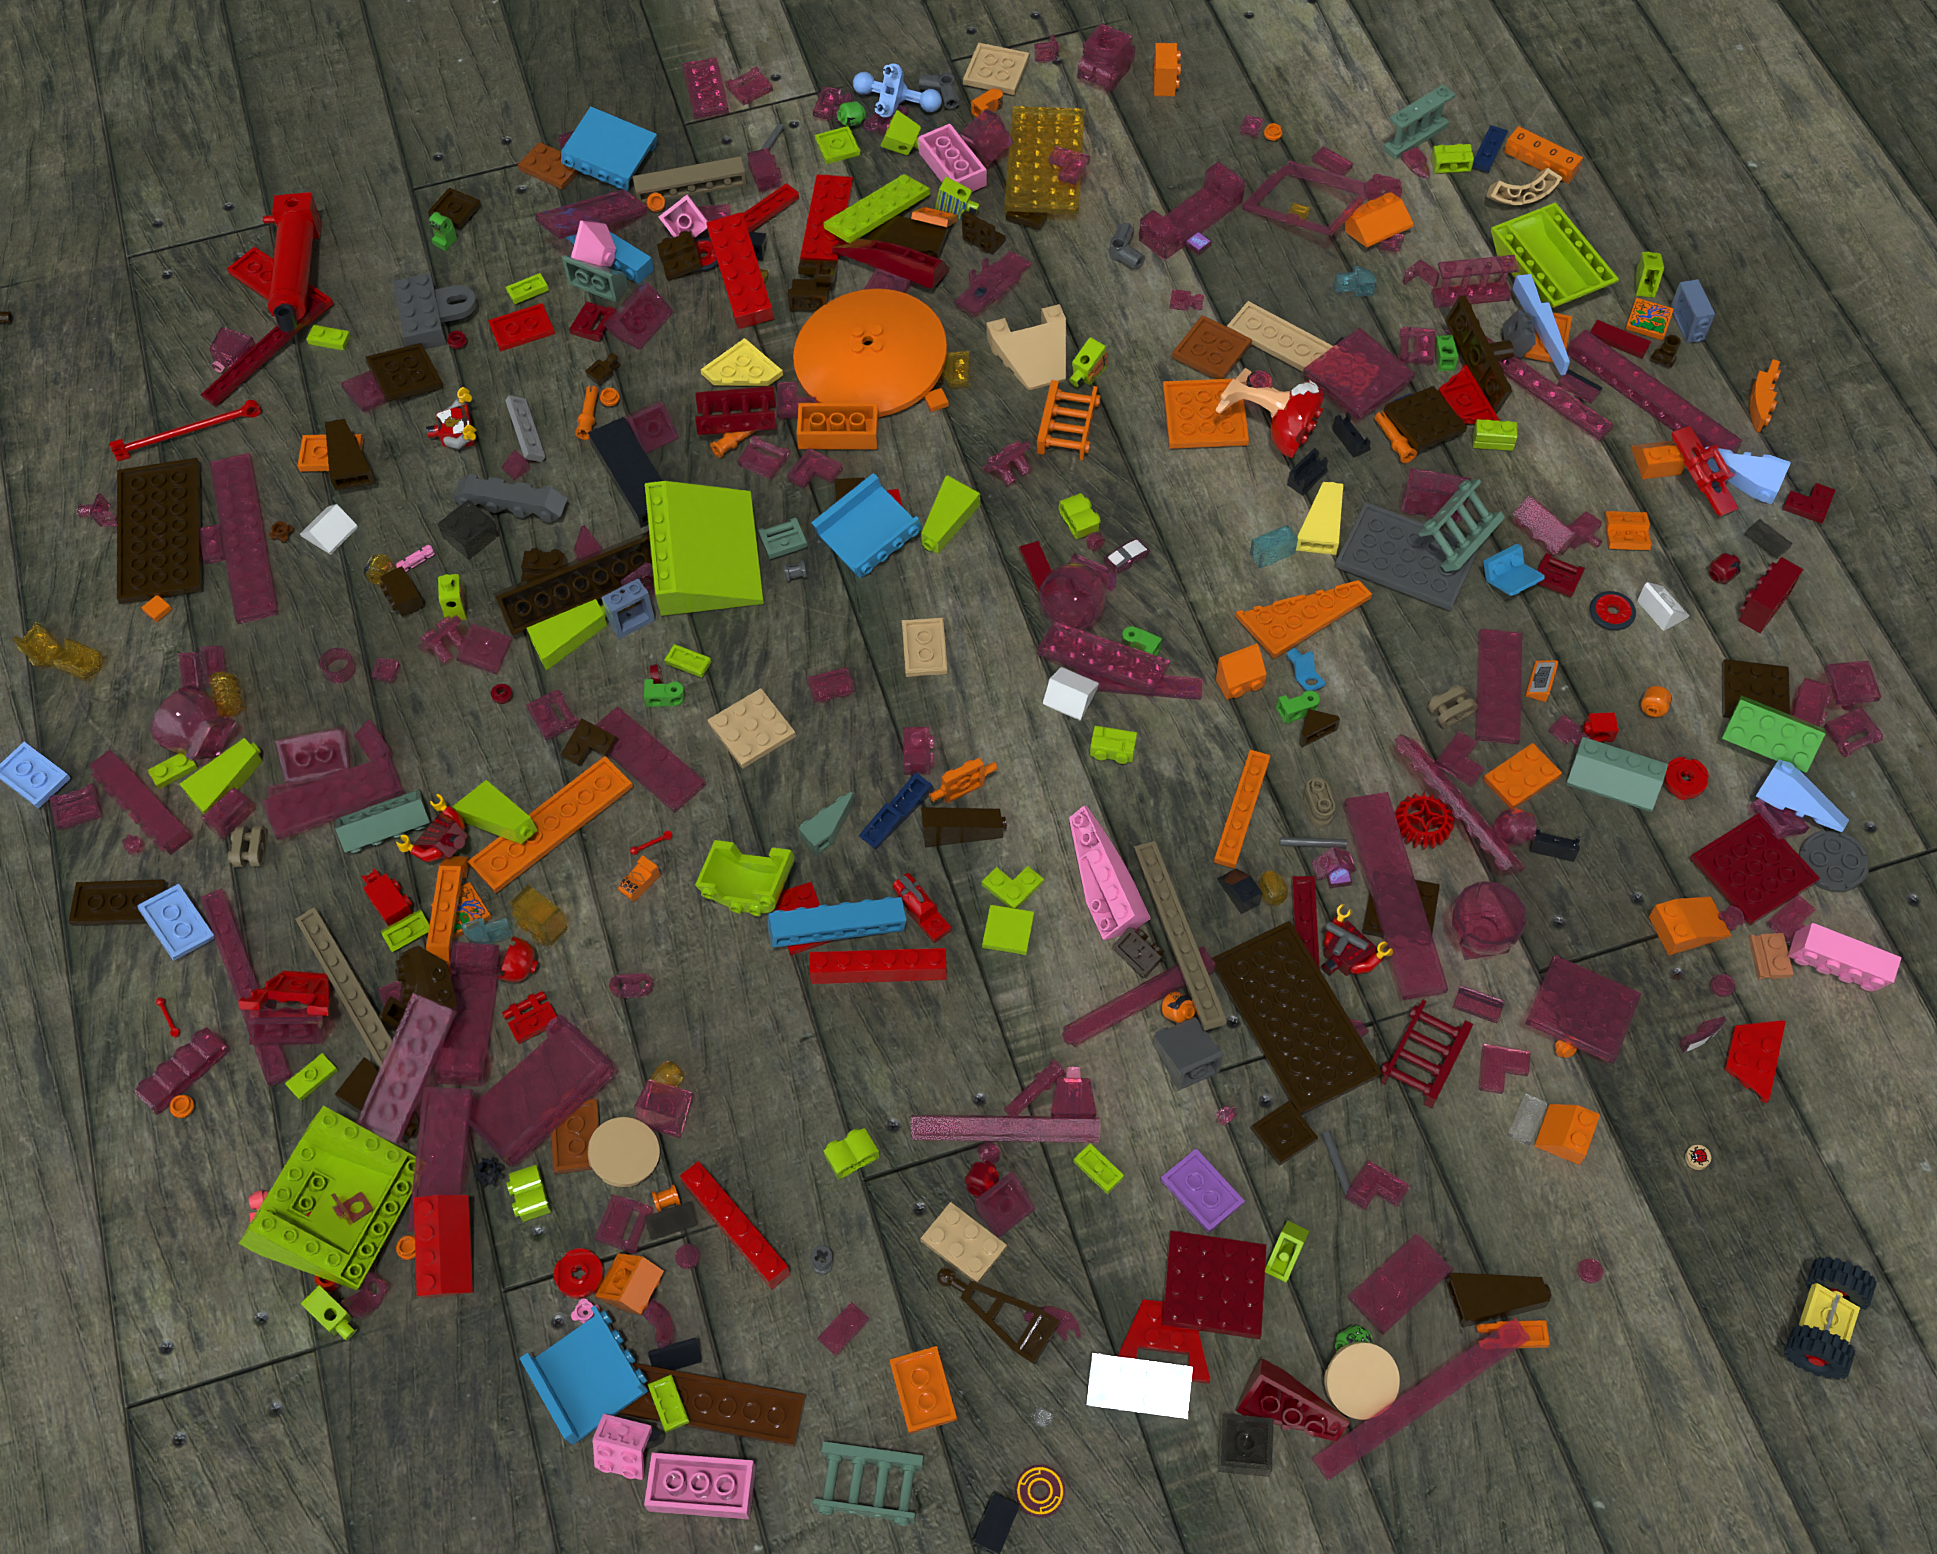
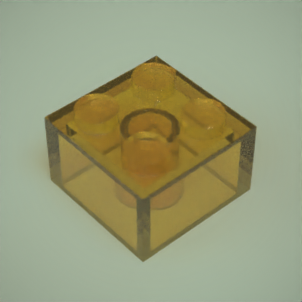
[509,884,568,948]

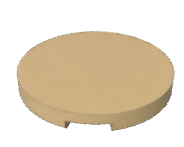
[587,1117,660,1187]
[1324,1341,1400,1420]

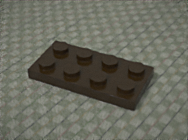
[68,879,167,926]

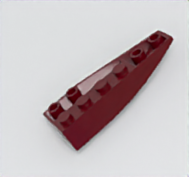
[832,239,949,288]

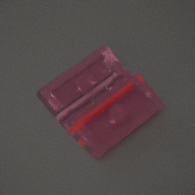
[178,646,226,692]

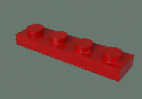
[743,183,799,232]

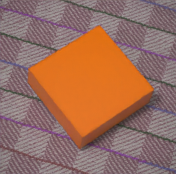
[923,388,949,412]
[141,595,172,623]

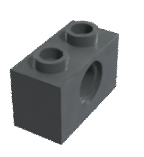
[1503,310,1536,358]

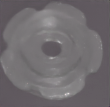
[1031,1407,1055,1429]

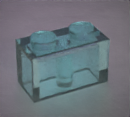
[1250,525,1298,569]

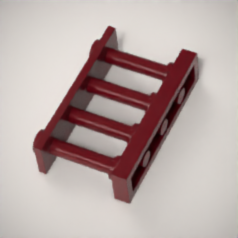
[695,386,777,435]
[1381,999,1474,1109]

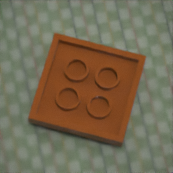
[1172,315,1252,379]

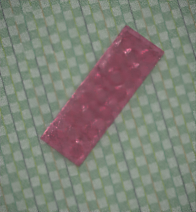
[535,189,647,239]
[1037,621,1170,694]
[1475,629,1522,745]
[596,706,706,813]
[262,755,403,840]
[356,993,457,1144]
[408,1087,473,1232]

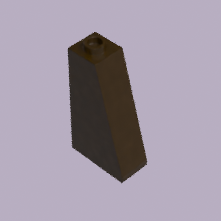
[325,419,375,490]
[921,807,1007,848]
[335,1057,421,1143]
[1445,1273,1551,1328]

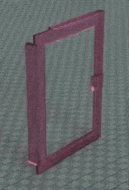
[1242,161,1373,236]

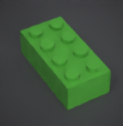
[1722,695,1826,773]

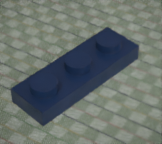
[1472,125,1508,172]

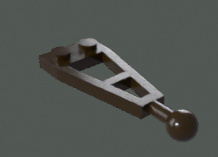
[937,1267,1061,1365]

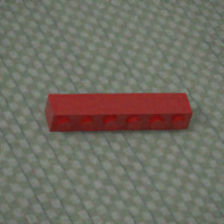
[809,948,947,984]
[680,1161,790,1290]

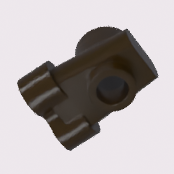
[1651,335,1681,368]

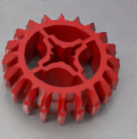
[1394,792,1454,850]

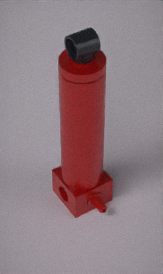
[263,192,321,332]

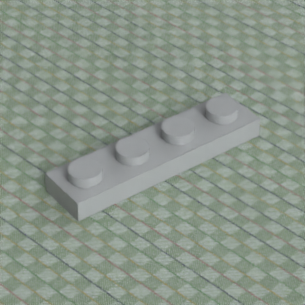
[505,395,545,462]

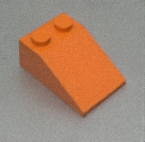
[1649,897,1731,956]

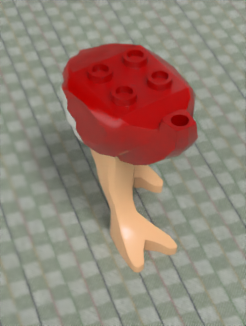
[1215,368,1324,458]

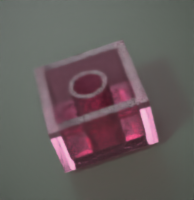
[960,109,1014,167]

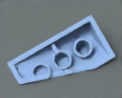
[1705,447,1791,504]
[1756,759,1849,832]

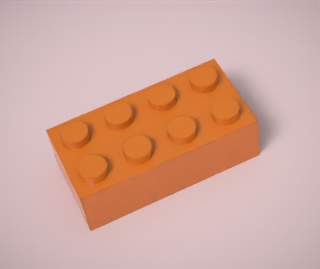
[797,403,879,449]

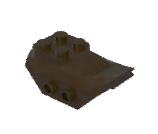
[395,946,457,1059]

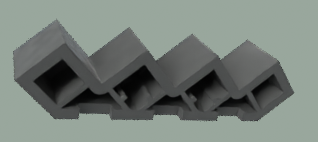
[452,474,567,523]

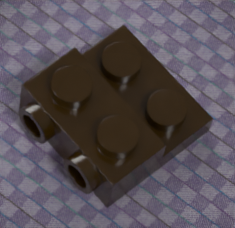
[657,231,703,281]
[521,548,568,582]

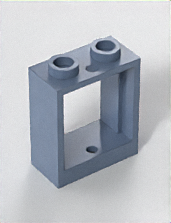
[1670,279,1715,343]
[601,578,655,639]

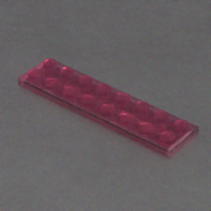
[1395,734,1526,874]

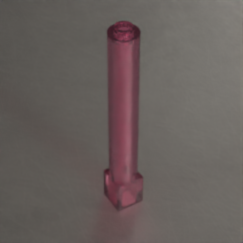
[1062,946,1216,1047]

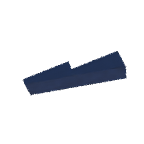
[859,772,935,850]

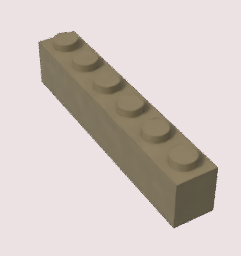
[632,156,747,205]

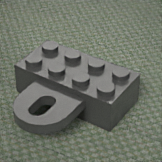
[393,273,477,349]

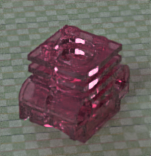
[1077,23,1135,91]

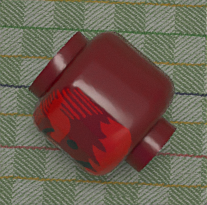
[965,1161,1000,1198]

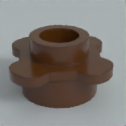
[269,521,293,542]

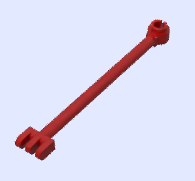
[109,400,261,461]

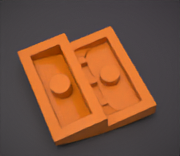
[1605,511,1652,550]

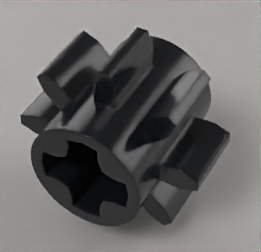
[474,1157,504,1188]

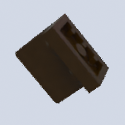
[962,211,1006,255]
[788,279,830,311]

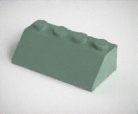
[1566,737,1668,812]
[335,789,430,853]

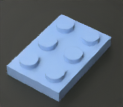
[0,742,71,809]
[138,884,214,961]

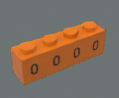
[1504,126,1583,184]

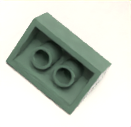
[562,256,628,303]

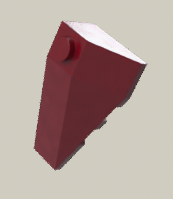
[1236,1358,1350,1442]

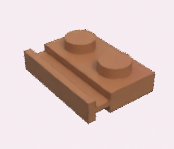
[1748,933,1794,980]

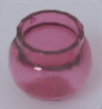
[1494,808,1536,845]

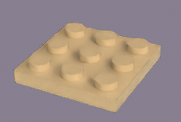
[963,43,1029,95]
[707,688,796,769]

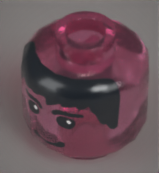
[1246,370,1272,389]

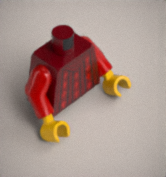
[396,794,468,862]
[1322,904,1393,976]

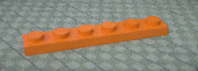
[1214,750,1271,869]

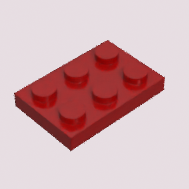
[774,882,833,956]

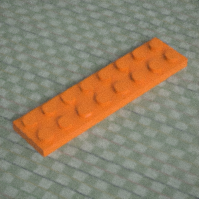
[467,756,633,894]

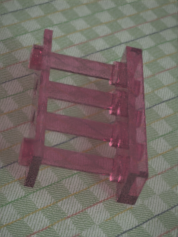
[1431,255,1519,308]

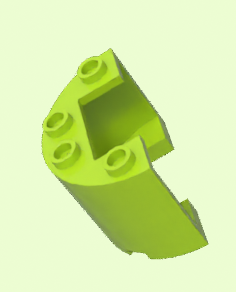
[695,840,795,916]

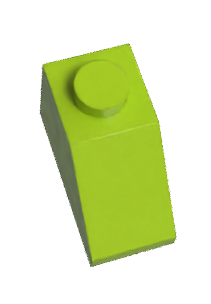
[1265,1220,1310,1282]

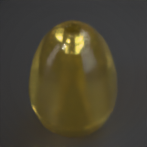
[1260,870,1288,905]
[648,1061,683,1097]

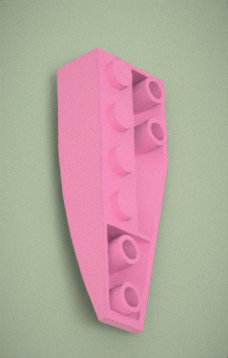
[1069,805,1151,940]

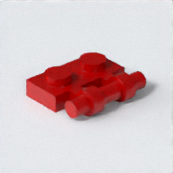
[501,991,560,1044]

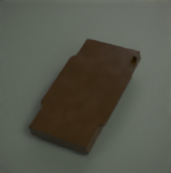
[867,216,949,258]

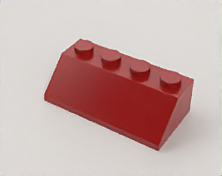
[414,1195,473,1298]

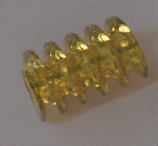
[209,671,244,718]

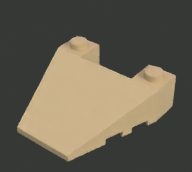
[986,304,1066,390]

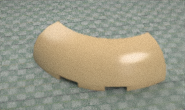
[1487,168,1562,205]

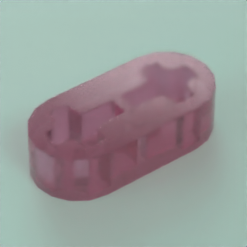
[609,973,654,998]

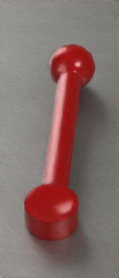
[630,831,673,855]
[156,997,180,1038]

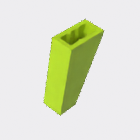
[921,475,980,554]
[527,599,607,670]
[180,738,263,822]
[452,780,538,844]

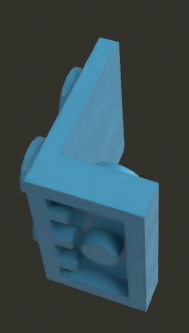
[1483,544,1545,596]

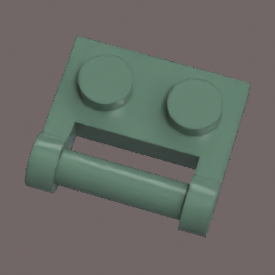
[757,517,807,560]

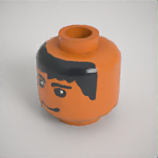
[1162,991,1196,1023]

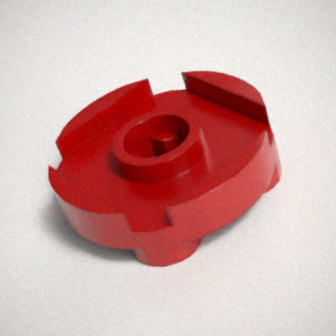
[1663,757,1709,800]
[554,1248,604,1299]

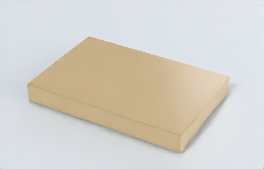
[902,618,948,677]

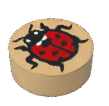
[1685,1145,1711,1170]

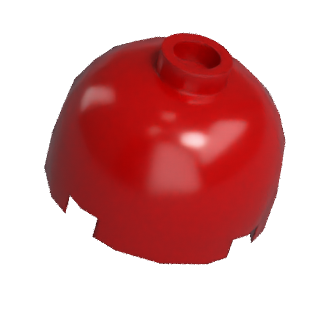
[497,936,538,983]

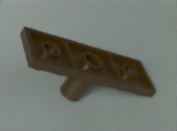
[1445,295,1514,414]

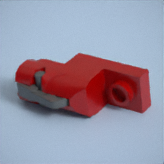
[892,873,952,943]

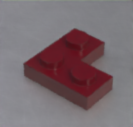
[1782,483,1836,524]

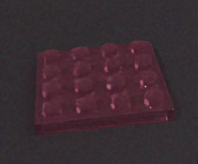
[1303,328,1415,420]
[1525,955,1642,1064]

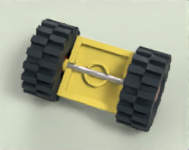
[1784,1257,1877,1380]

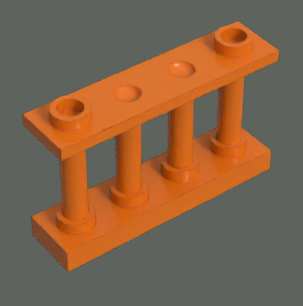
[1037,380,1100,460]

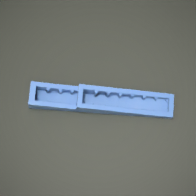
[1512,274,1570,375]

